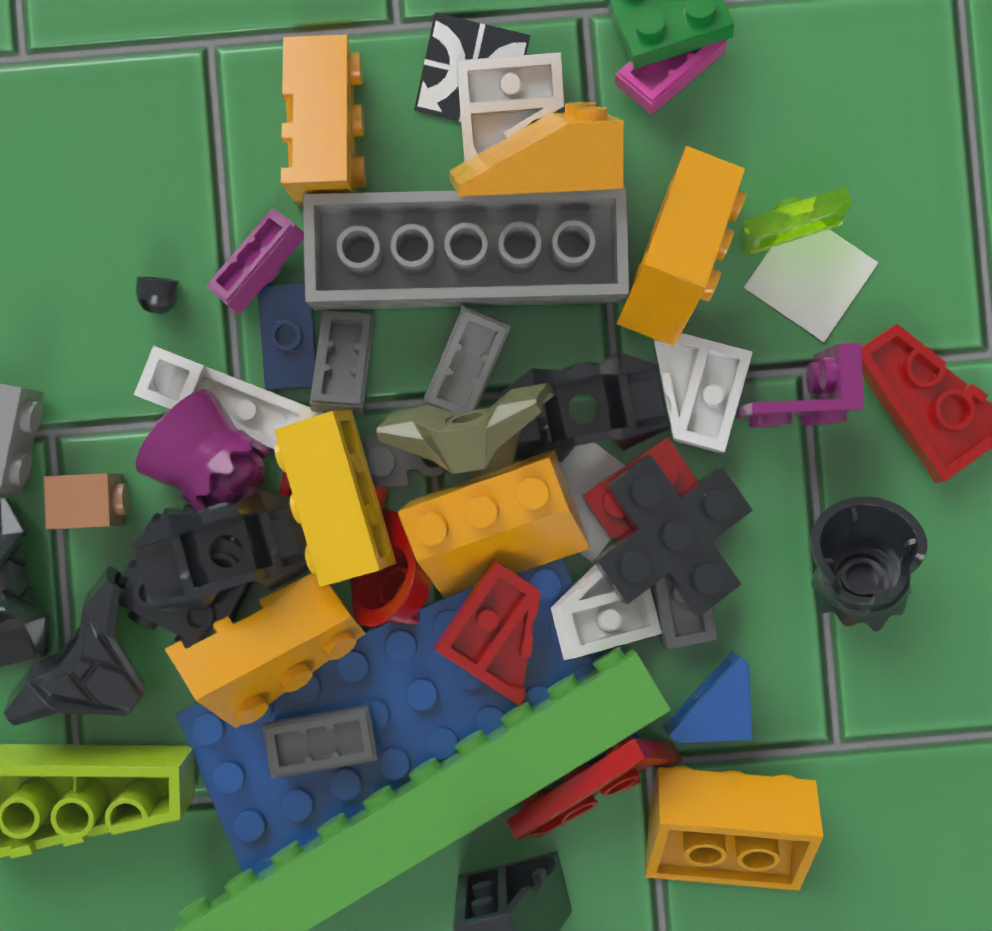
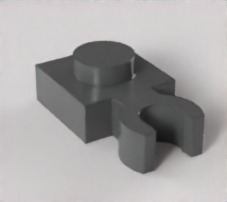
[360,436,445,488]

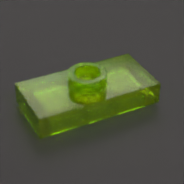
[739,186,852,255]

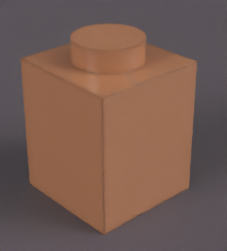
[44,473,131,529]

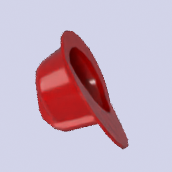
[350,509,431,627]

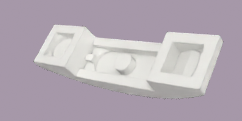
[134,346,324,449]

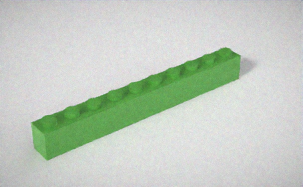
[173,647,671,931]

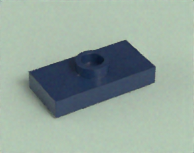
[258,283,317,391]

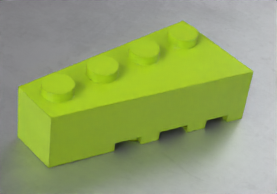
[0,744,196,859]

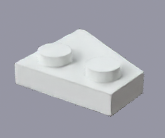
[456,52,564,162]
[653,333,753,455]
[551,565,662,660]

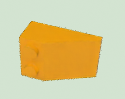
[449,102,624,197]

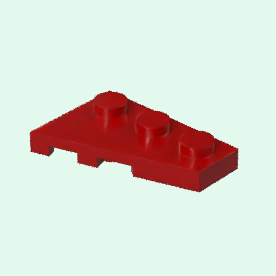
[506,736,683,840]

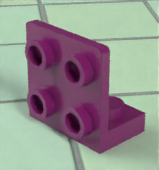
[735,343,864,428]

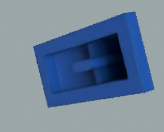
[663,651,752,743]

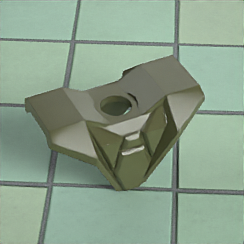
[376,383,555,479]

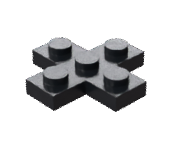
[593,455,753,616]

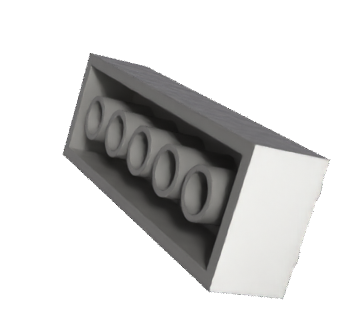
[303,186,629,310]

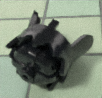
[810,497,928,632]

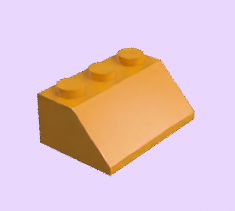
[398,449,591,598]
[645,766,824,891]

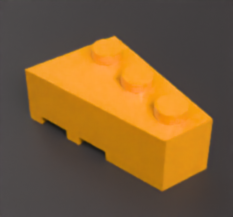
[616,146,747,346]

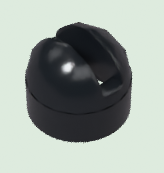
[136,276,179,314]

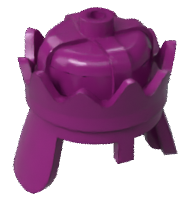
[135,389,270,513]

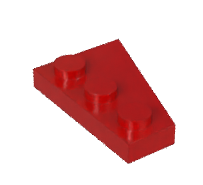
[861,324,992,483]

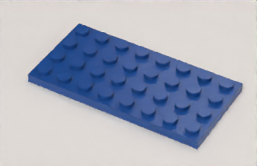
[176,558,639,874]

